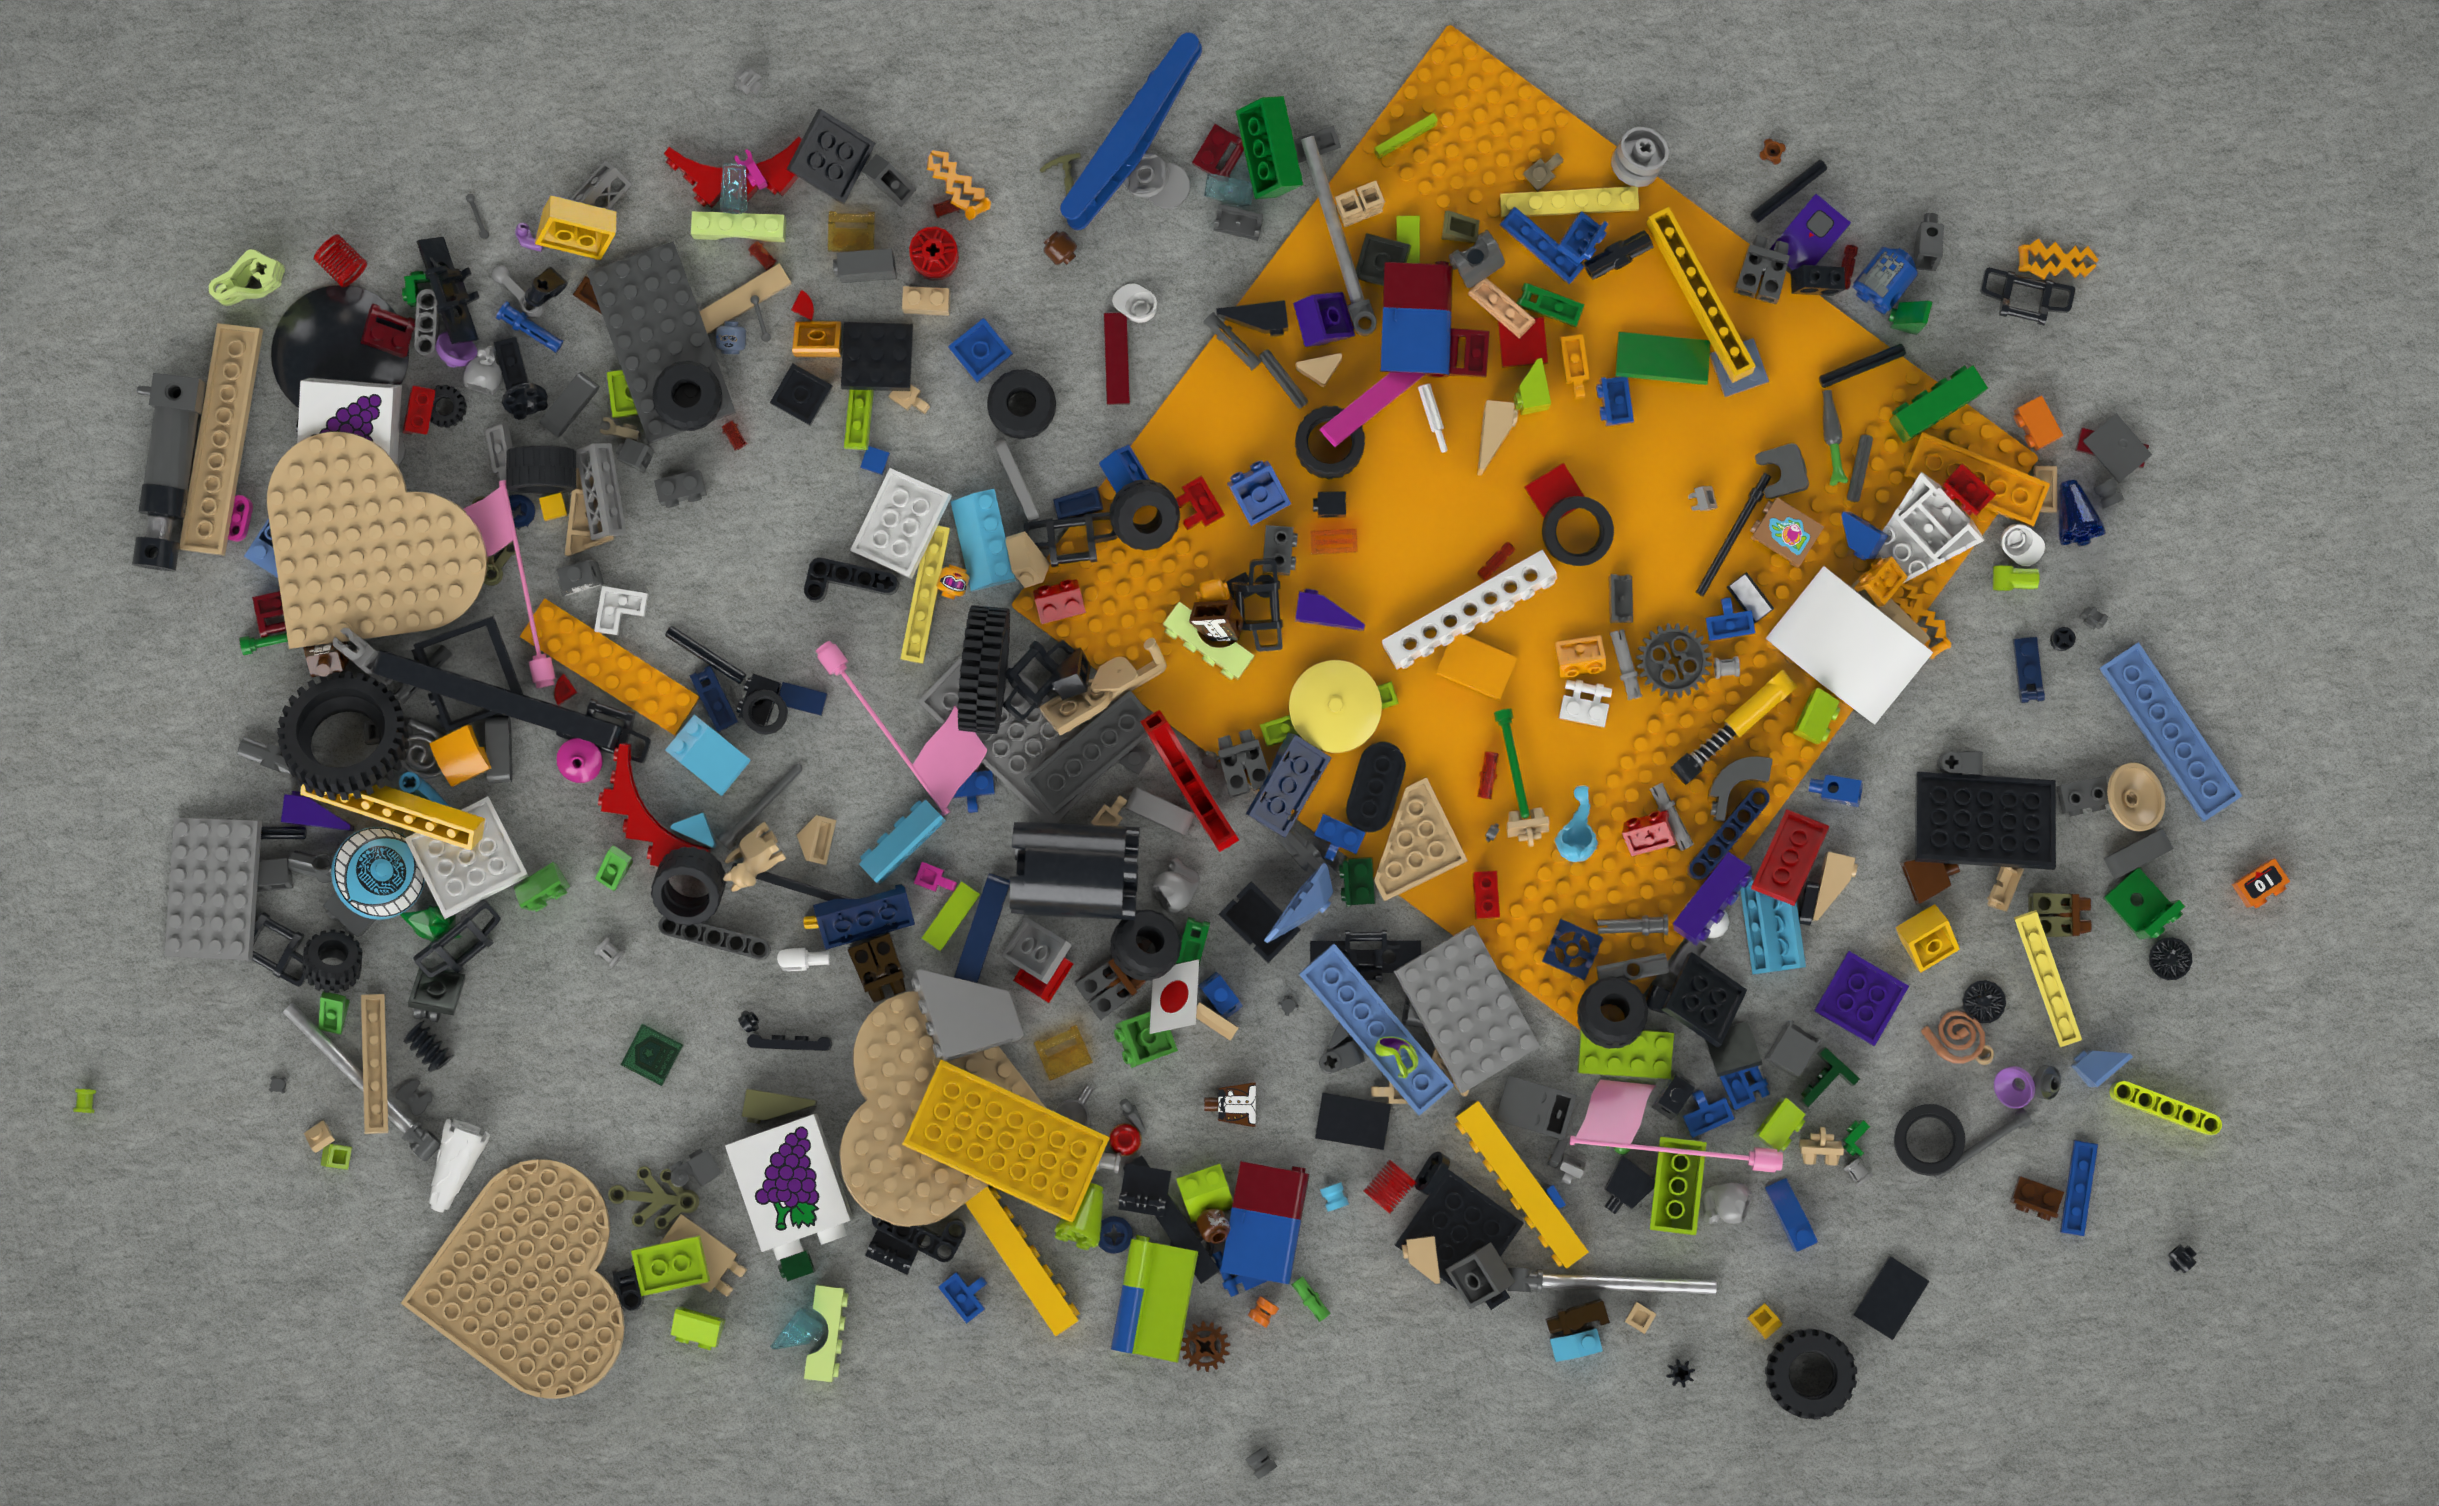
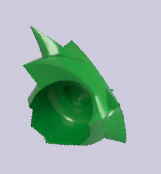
[400,905,462,941]

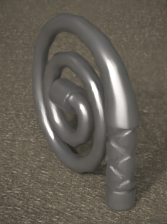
[400,717,445,779]

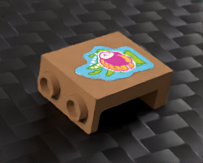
[1750,497,1824,568]

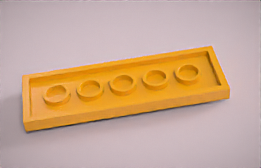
[1904,432,2050,527]

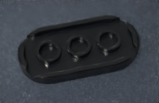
[1346,742,1406,833]

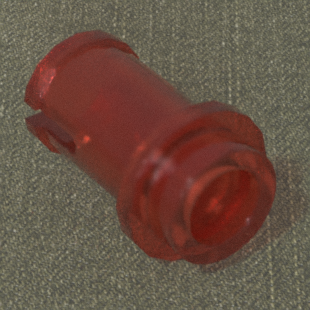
[933,196,961,218]
[748,241,777,271]
[722,420,747,451]

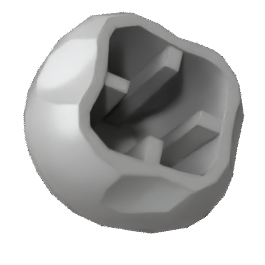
[463,346,502,395]
[1152,857,1200,913]
[1702,1182,1752,1224]

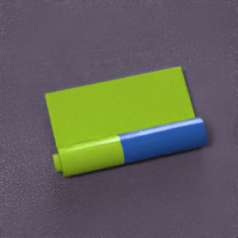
[1111,1235,1198,1363]

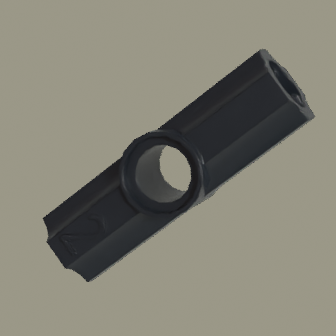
[1583,230,1654,280]

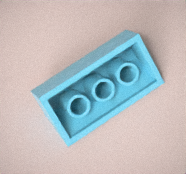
[951,489,1016,591]
[859,800,946,885]

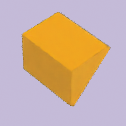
[792,321,841,357]

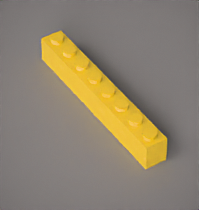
[1646,207,1756,383]
[300,784,485,850]
[1455,1101,1589,1269]
[965,1186,1080,1337]

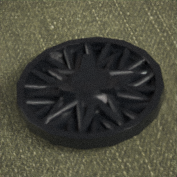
[2149,937,2192,980]
[1962,980,2006,1024]

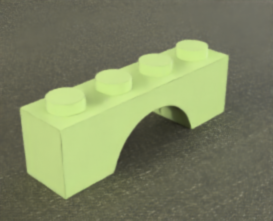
[691,211,786,242]
[1163,602,1254,680]
[804,1285,849,1382]

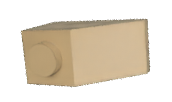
[1005,531,1050,588]
[1402,1236,1440,1284]

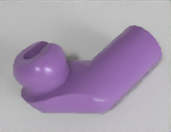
[515,223,544,252]

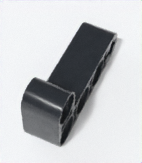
[804,558,899,603]
[872,1216,966,1262]

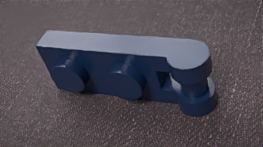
[2013,637,2045,703]
[689,665,739,733]

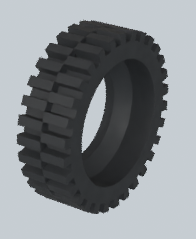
[958,605,1010,734]
[277,671,409,801]

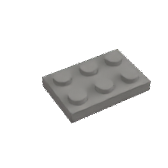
[1001,917,1072,984]

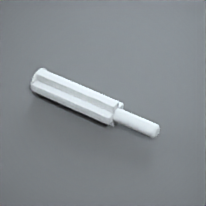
[1418,384,1448,453]

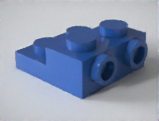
[1227,460,1291,526]

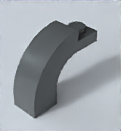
[1708,756,1772,822]

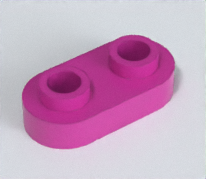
[228,495,253,542]

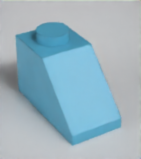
[1550,1327,1603,1362]

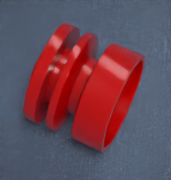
[909,226,959,281]

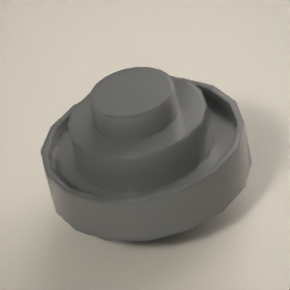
[2033,1065,2061,1100]

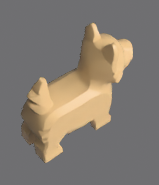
[723,822,786,892]

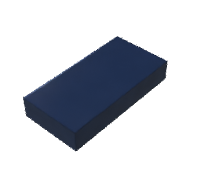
[1053,486,1104,519]
[779,682,828,716]

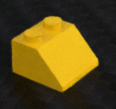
[1895,904,1960,973]

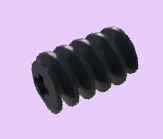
[403,1020,455,1072]

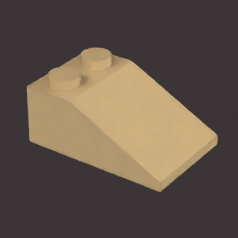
[1477,400,1518,475]

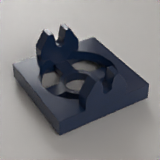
[1542,919,1603,980]

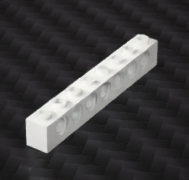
[1382,550,1557,669]

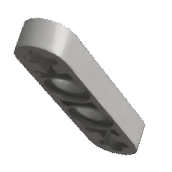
[993,438,1040,522]

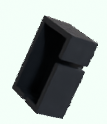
[1218,881,1301,964]

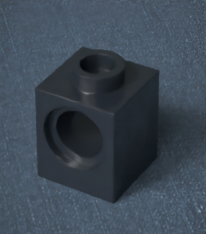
[1313,492,1346,518]

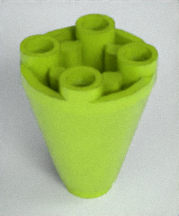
[1055,1183,1104,1250]

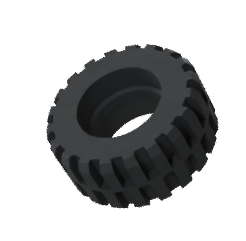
[1765,1329,1857,1420]

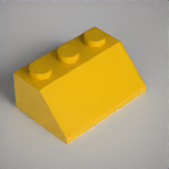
[535,195,616,260]

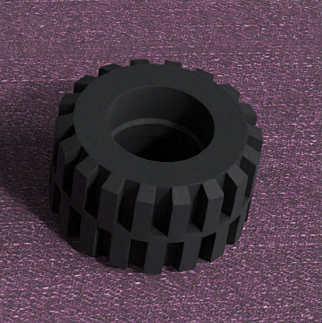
[302,929,363,993]

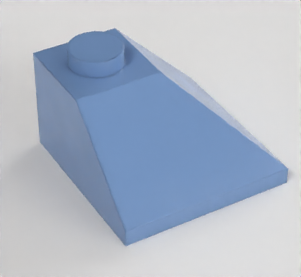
[2071,1050,2133,1087]

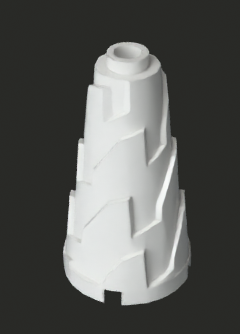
[428,1119,490,1213]

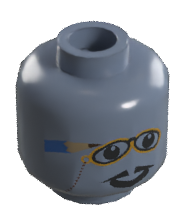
[716,321,746,354]

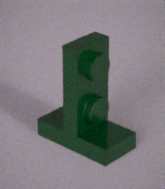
[1799,1047,1860,1107]

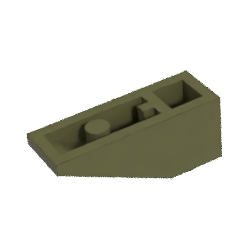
[742,1089,817,1124]

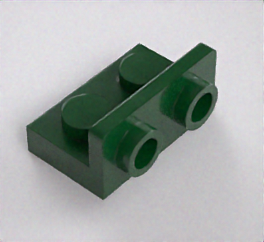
[1339,857,1376,907]

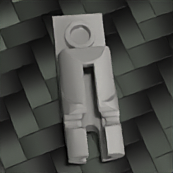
[333,628,393,687]

